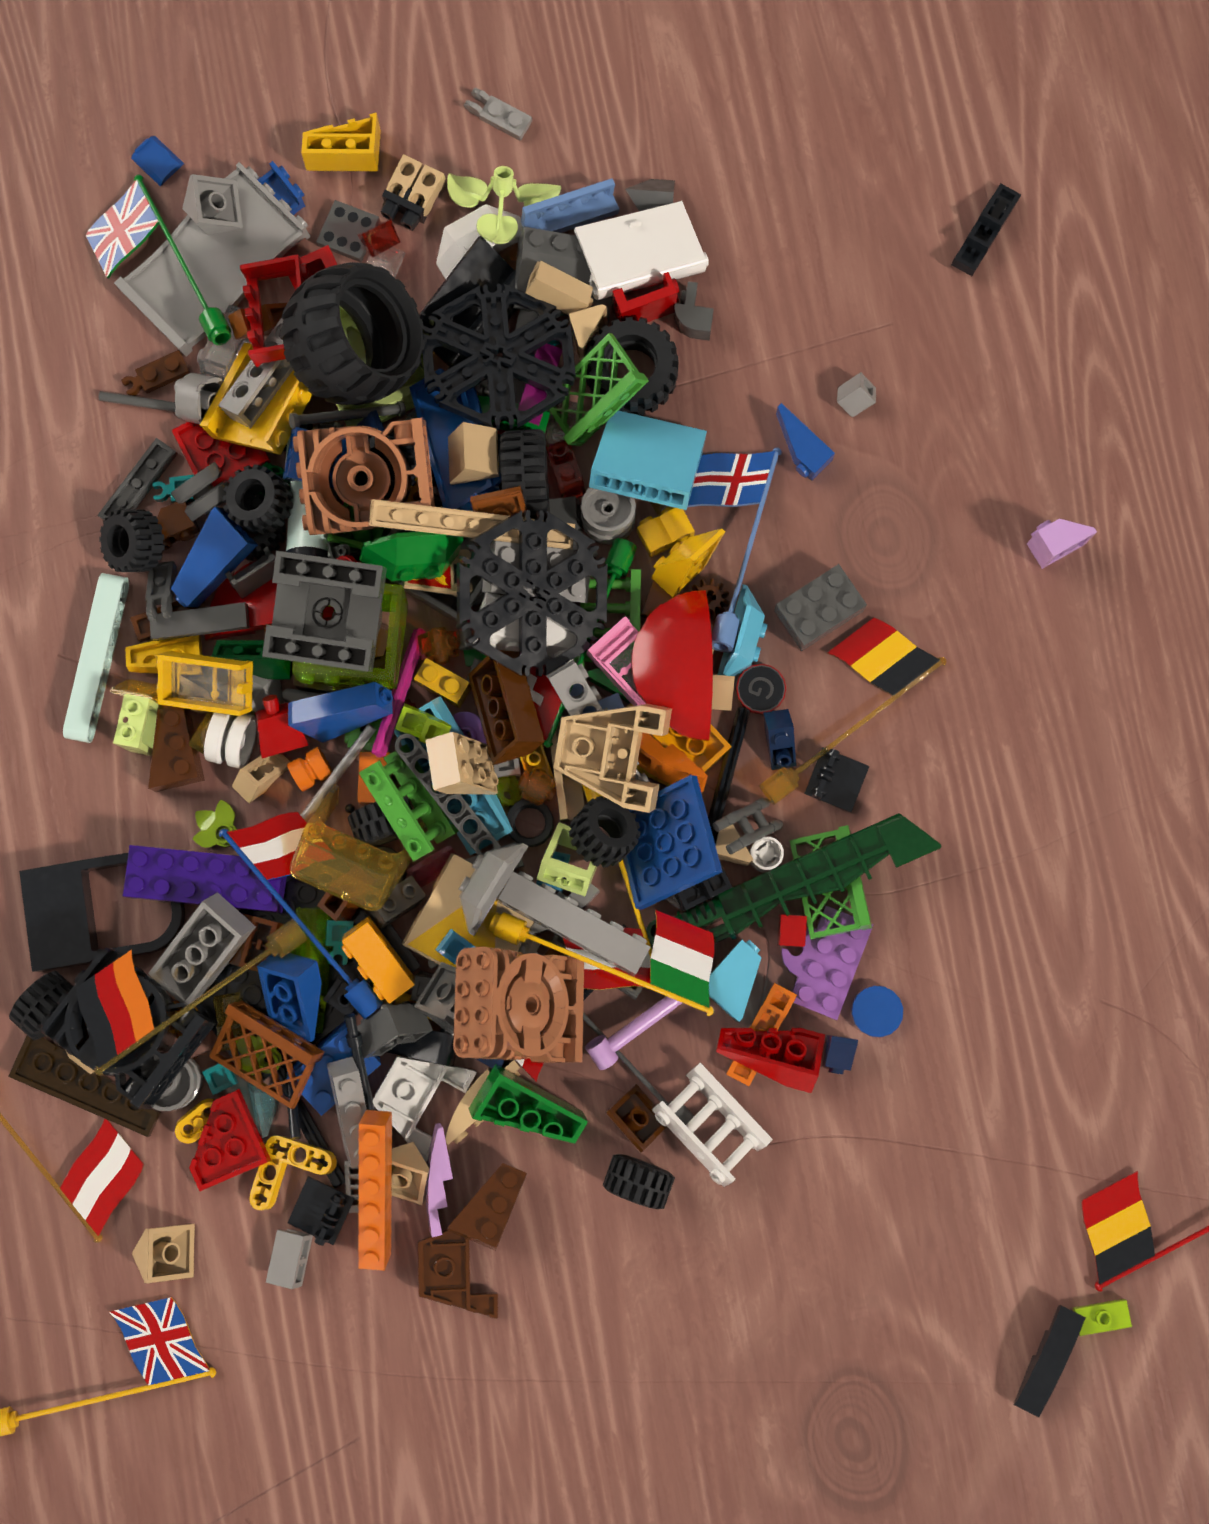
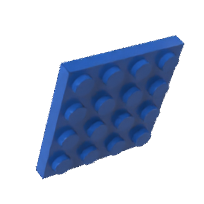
[624,775,722,910]

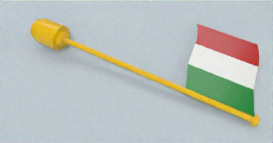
[489,910,714,1016]

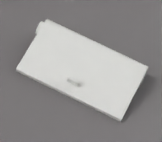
[574,201,709,300]

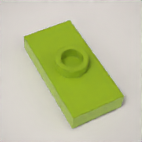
[1073,1299,1132,1336]

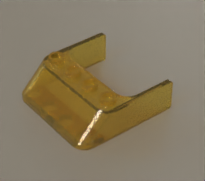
[290,784,426,911]

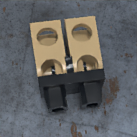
[381,154,447,231]

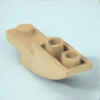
[445,1060,521,1145]

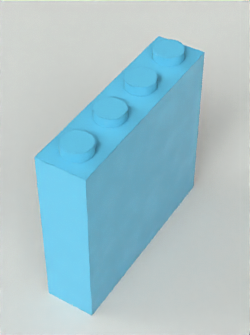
[589,410,707,510]

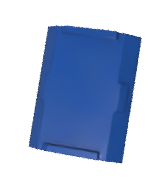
[131,136,184,187]

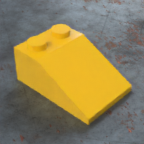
[651,528,725,598]

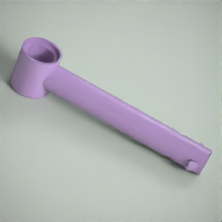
[585,996,682,1070]

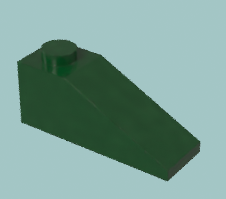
[211,640,293,680]

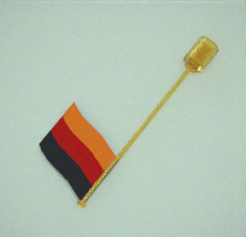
[76,919,308,1076]

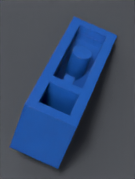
[776,403,835,480]

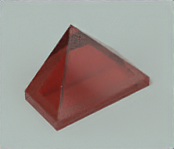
[357,219,401,257]

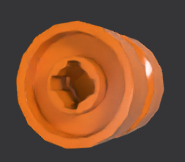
[287,747,333,792]

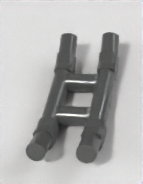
[713,798,783,854]

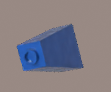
[171,507,257,608]
[288,682,393,743]

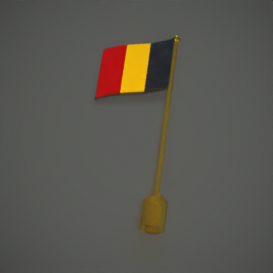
[759,618,947,805]

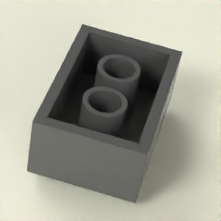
[774,564,867,652]

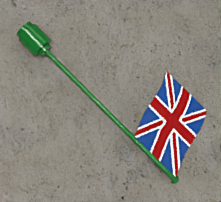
[86,175,231,345]

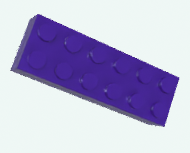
[123,845,287,913]

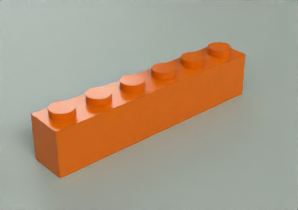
[359,1110,392,1271]

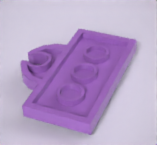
[781,906,874,1020]

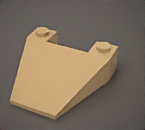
[554,704,672,813]

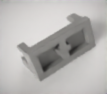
[266,1229,313,1289]

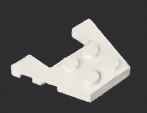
[373,1056,477,1162]

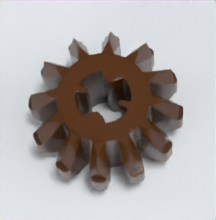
[692,579,730,621]

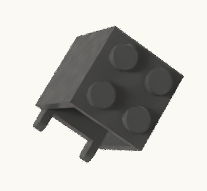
[414,962,456,1036]

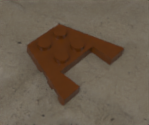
[418,1230,498,1319]

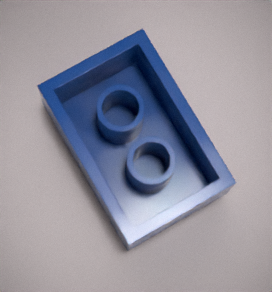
[287,1021,381,1116]

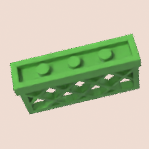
[549,333,649,446]
[789,825,872,940]

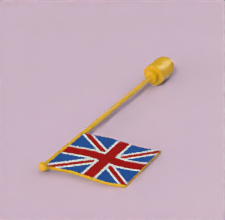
[0,1297,216,1437]

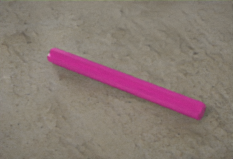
[371,628,427,758]

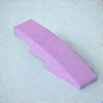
[426,1123,453,1237]

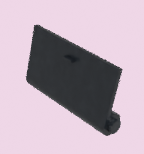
[419,236,517,369]

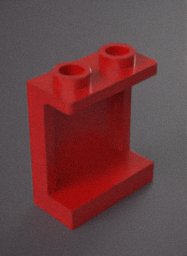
[612,272,680,322]

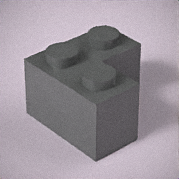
[357,1001,432,1058]

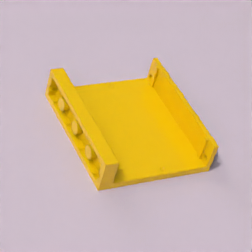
[200,342,312,455]

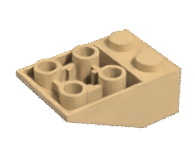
[426,732,498,795]

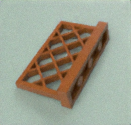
[209,1001,324,1109]

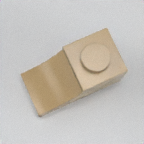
[232,753,290,803]

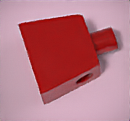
[255,695,309,759]

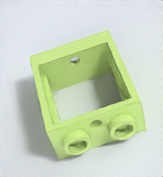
[113,694,164,756]
[537,823,597,896]

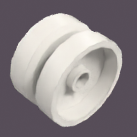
[204,713,257,769]

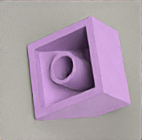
[1027,519,1097,569]

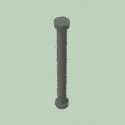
[289,401,406,429]

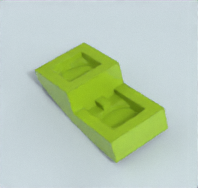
[395,703,452,744]

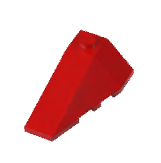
[716,1028,825,1093]

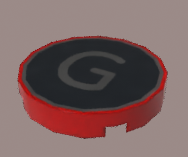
[736,664,786,714]

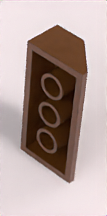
[468,650,545,765]

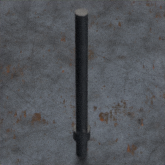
[344,1013,375,1110]

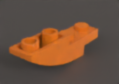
[638,733,708,793]

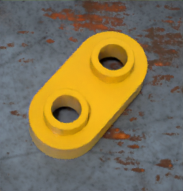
[175,1099,214,1144]

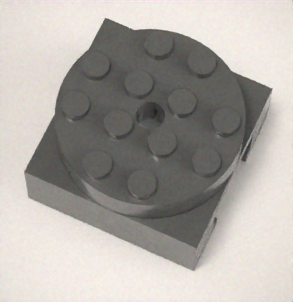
[262,551,387,672]

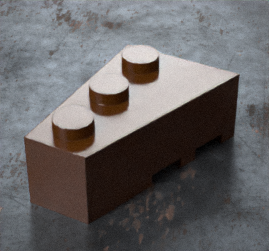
[148,706,205,792]
[447,1163,527,1251]

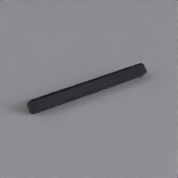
[708,707,750,843]
[271,1067,345,1188]

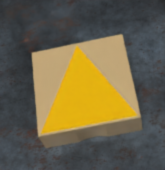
[402,853,533,967]

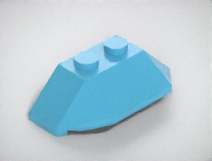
[717,584,768,676]

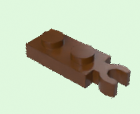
[121,350,190,396]

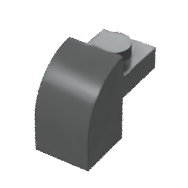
[674,281,714,341]

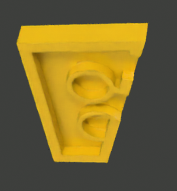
[125,635,204,675]

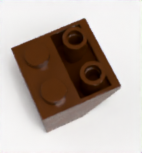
[229,913,284,971]

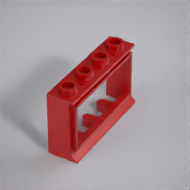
[240,254,310,367]

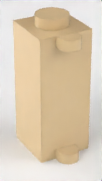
[525,261,593,315]

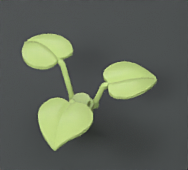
[447,166,561,244]

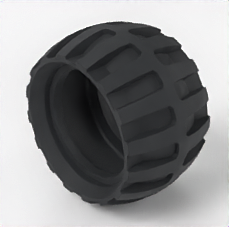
[280,262,425,405]

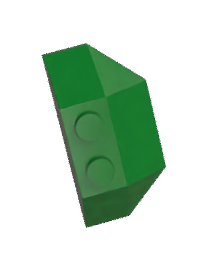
[360,532,464,581]

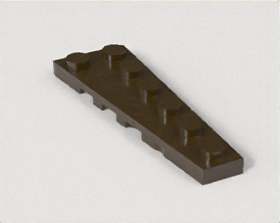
[8,1036,161,1137]

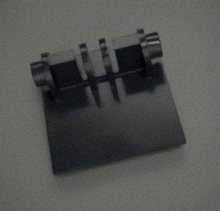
[804,747,869,813]
[287,1176,355,1246]

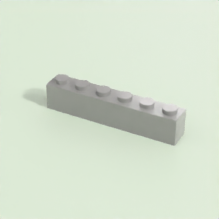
[497,871,650,977]

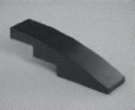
[951,183,1021,276]
[1013,1305,1086,1417]

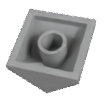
[182,174,243,235]

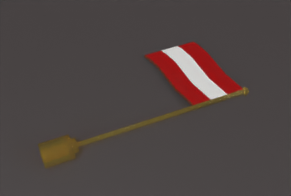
[0,1113,144,1243]

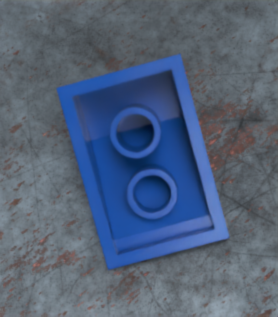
[257,950,322,1042]

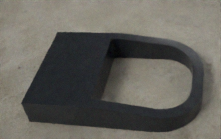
[19,853,185,972]

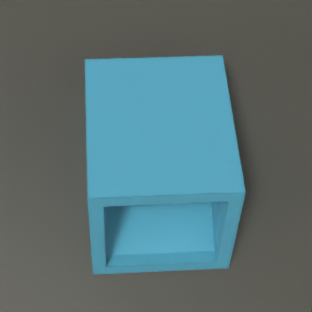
[709,940,762,1022]

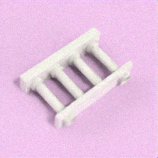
[652,1063,773,1187]

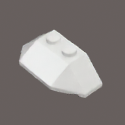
[436,204,523,280]

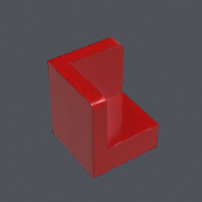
[778,914,807,947]

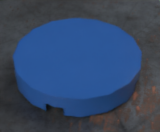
[852,986,903,1037]

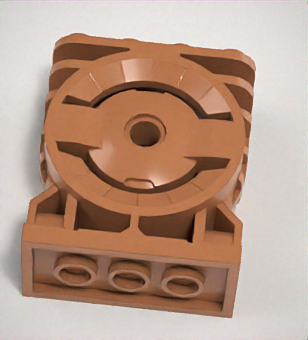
[293,418,435,535]
[453,947,584,1063]

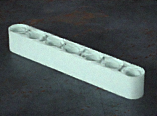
[63,573,129,743]

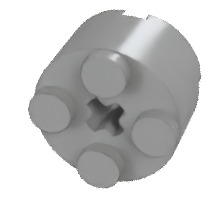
[174,373,224,425]

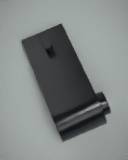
[387,1027,456,1067]

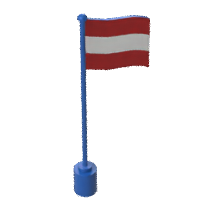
[219,812,384,1020]

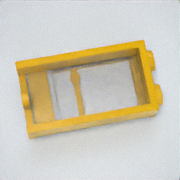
[156,650,253,716]

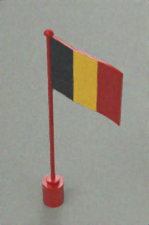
[1082,1171,1209,1292]

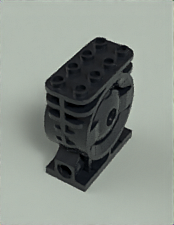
[41,947,216,1109]

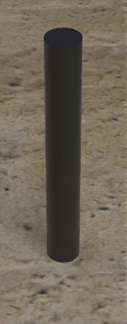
[284,1061,301,1140]

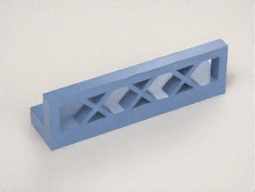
[521,178,619,233]

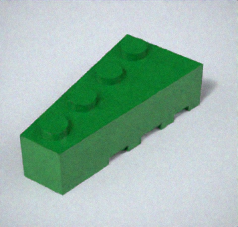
[468,1064,588,1144]

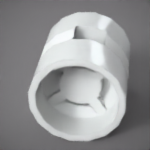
[749,837,784,872]

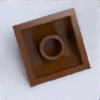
[606,1084,667,1153]

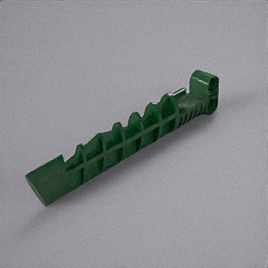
[646,813,941,949]

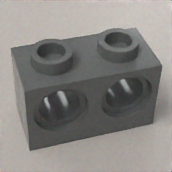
[365,875,426,931]

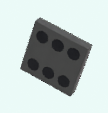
[316,200,380,262]

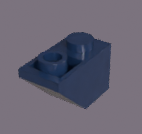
[763,709,796,770]

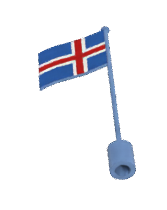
[687,447,782,653]

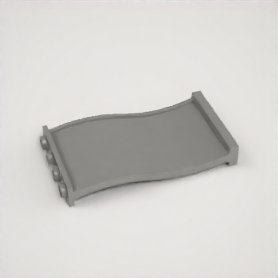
[114,162,311,357]

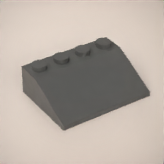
[513,227,613,323]

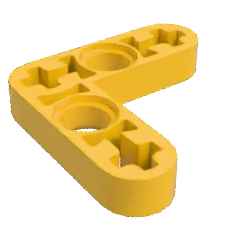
[249,1135,337,1210]

